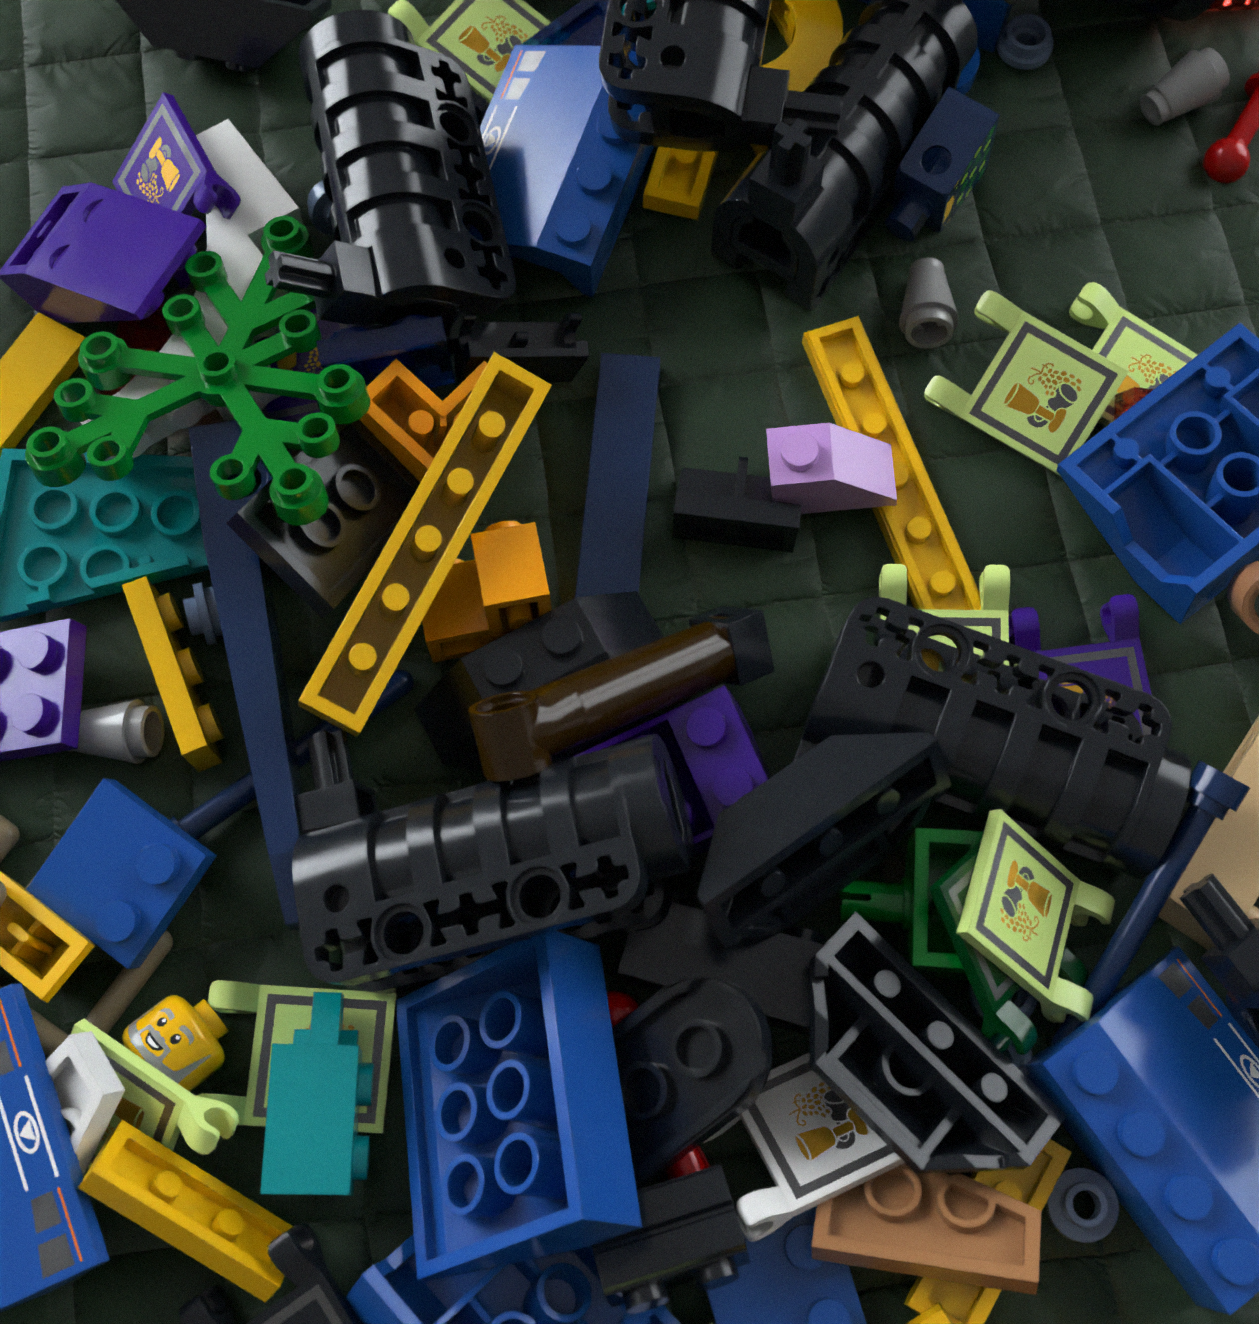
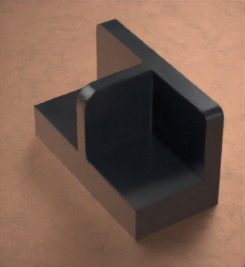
[672,456,802,553]

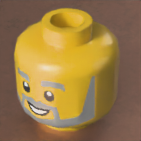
[122,995,228,1092]

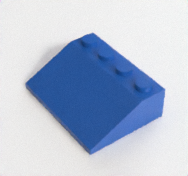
[396,931,642,1281]

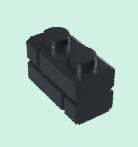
[591,1164,750,1314]

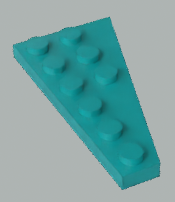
[0,448,260,623]

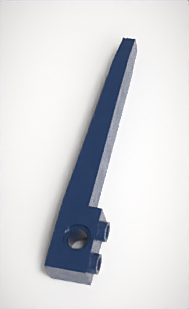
[188,415,303,930]

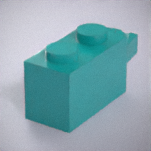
[260,992,374,1195]

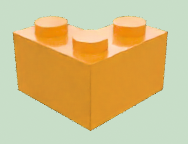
[359,359,487,483]
[422,521,552,663]

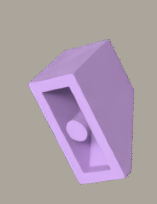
[766,423,897,514]

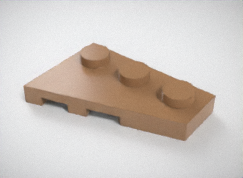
[812,1163,1041,1295]

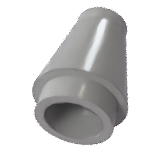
[1140,47,1230,126]
[899,258,959,348]
[68,699,164,764]

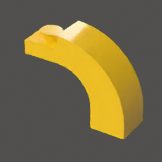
[750,0,843,155]

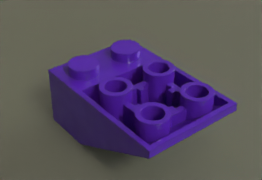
[0,182,207,323]
[573,685,772,889]

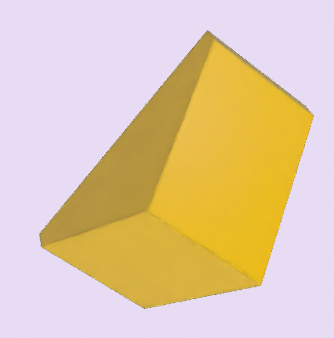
[0,871,95,1003]

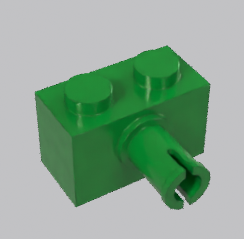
[839,827,984,981]

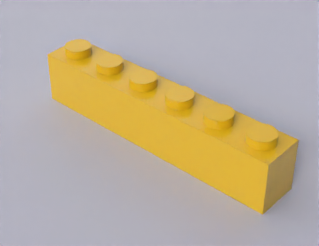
[298,352,552,737]

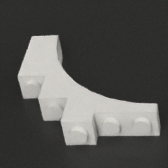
[80,119,304,461]

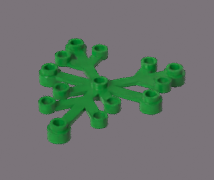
[25,216,370,525]

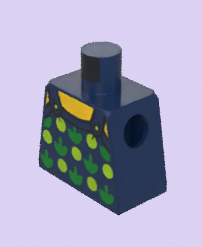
[885,87,1000,241]

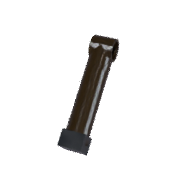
[469,606,775,781]

